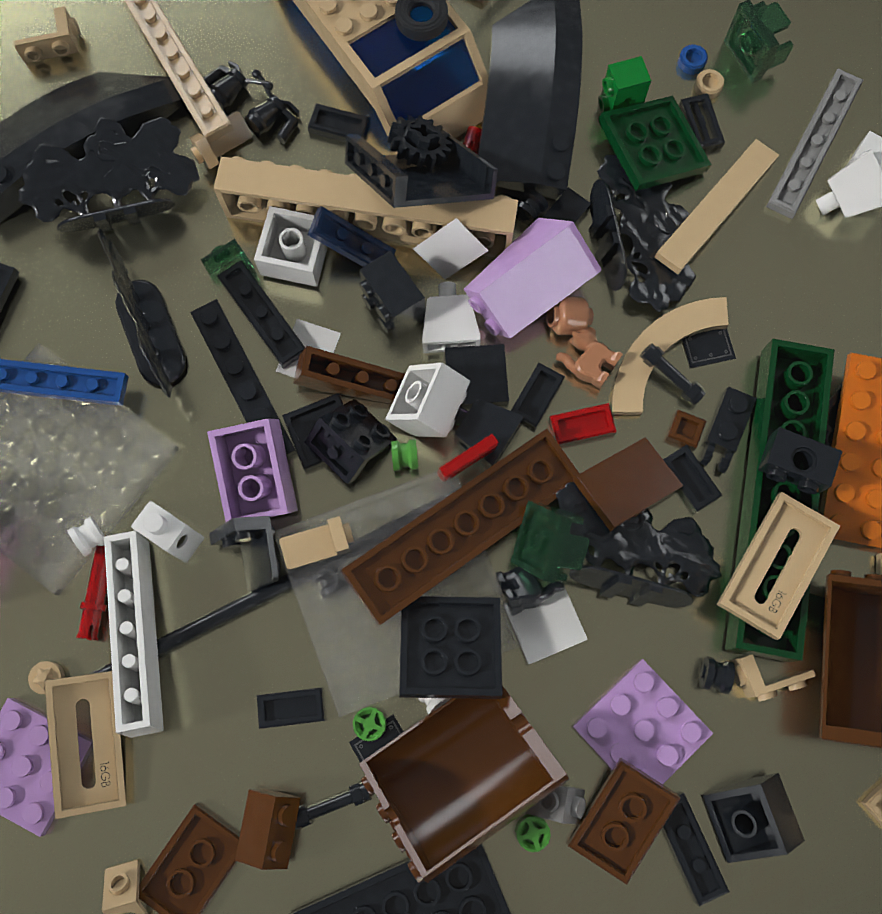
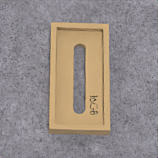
[717,492,840,640]
[44,671,127,819]

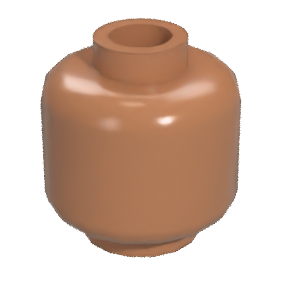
[547,296,594,336]

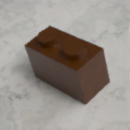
[235,789,301,870]

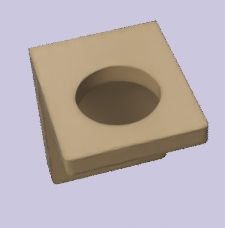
[102,860,148,914]

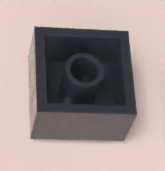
[359,251,426,339]

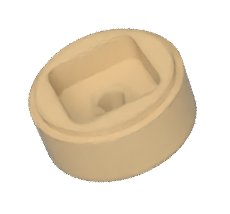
[28,661,65,694]

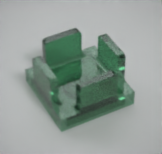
[724,0,794,84]
[511,500,590,583]

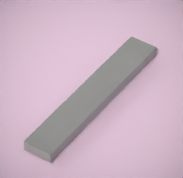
[766,68,863,219]

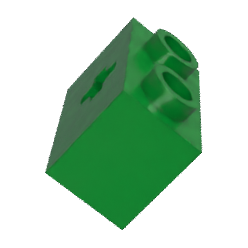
[598,56,652,112]

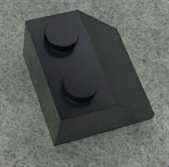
[703,773,805,863]

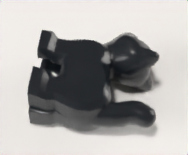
[495,554,565,616]

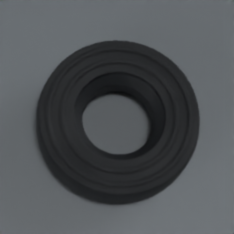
[395,0,448,41]

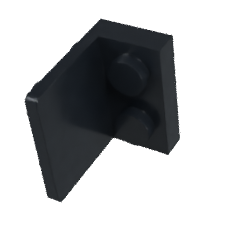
[304,399,397,484]
[209,516,280,592]

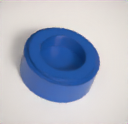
[678,44,708,75]

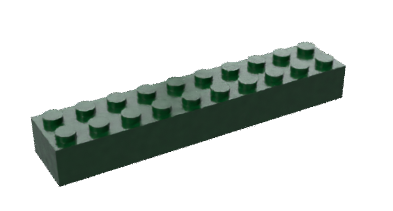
[725,339,835,662]

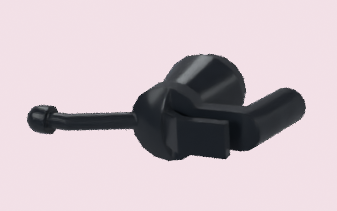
[203,60,273,110]
[244,69,300,144]

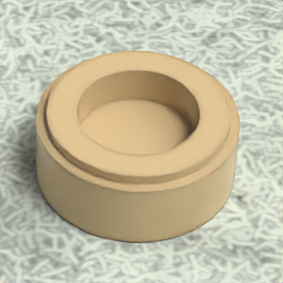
[694,69,724,99]

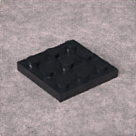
[399,596,502,699]

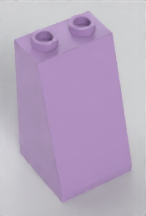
[464,218,602,338]

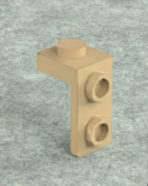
[14,6,80,63]
[189,111,252,169]
[279,516,354,570]
[731,654,816,702]

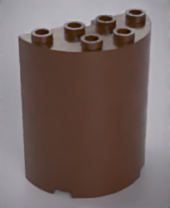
[819,570,882,748]
[359,685,569,883]

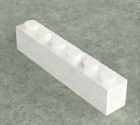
[104,530,164,738]

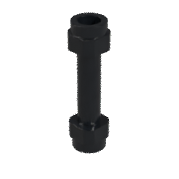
[640,343,706,405]
[295,781,372,830]

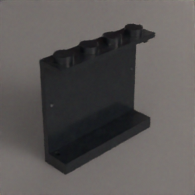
[345,130,498,208]

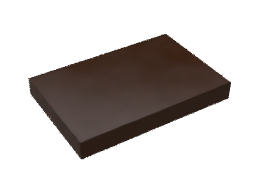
[573,437,683,532]
[568,758,681,885]
[139,803,240,914]

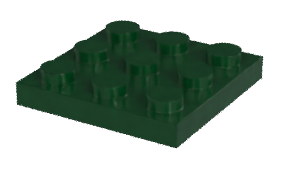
[598,96,712,191]

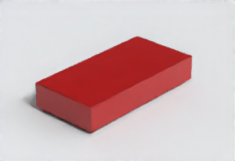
[549,403,617,447]
[437,433,499,483]

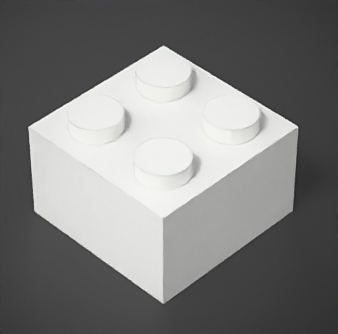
[254,206,328,287]
[385,363,470,437]

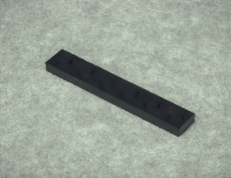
[190,299,297,458]

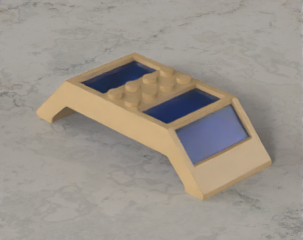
[293,0,488,154]

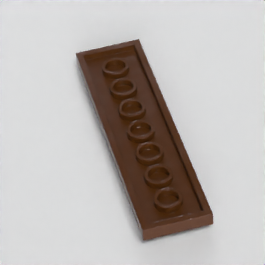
[340,428,580,626]

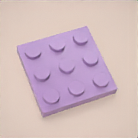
[572,659,713,784]
[0,698,93,837]

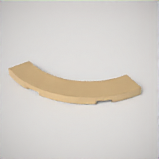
[611,297,729,415]

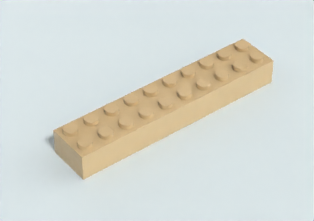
[213,156,518,258]

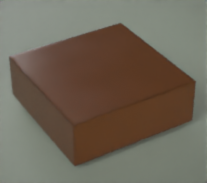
[666,410,707,450]

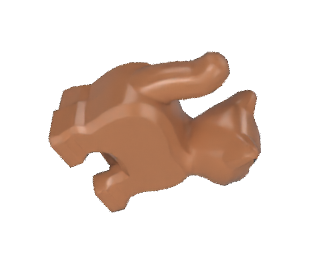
[556,327,623,389]

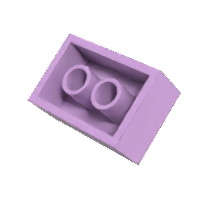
[207,418,298,522]

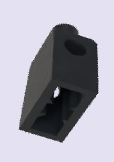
[454,399,524,469]

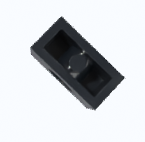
[758,427,843,494]

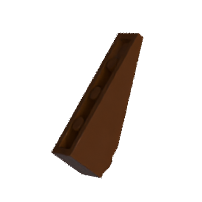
[293,346,405,404]

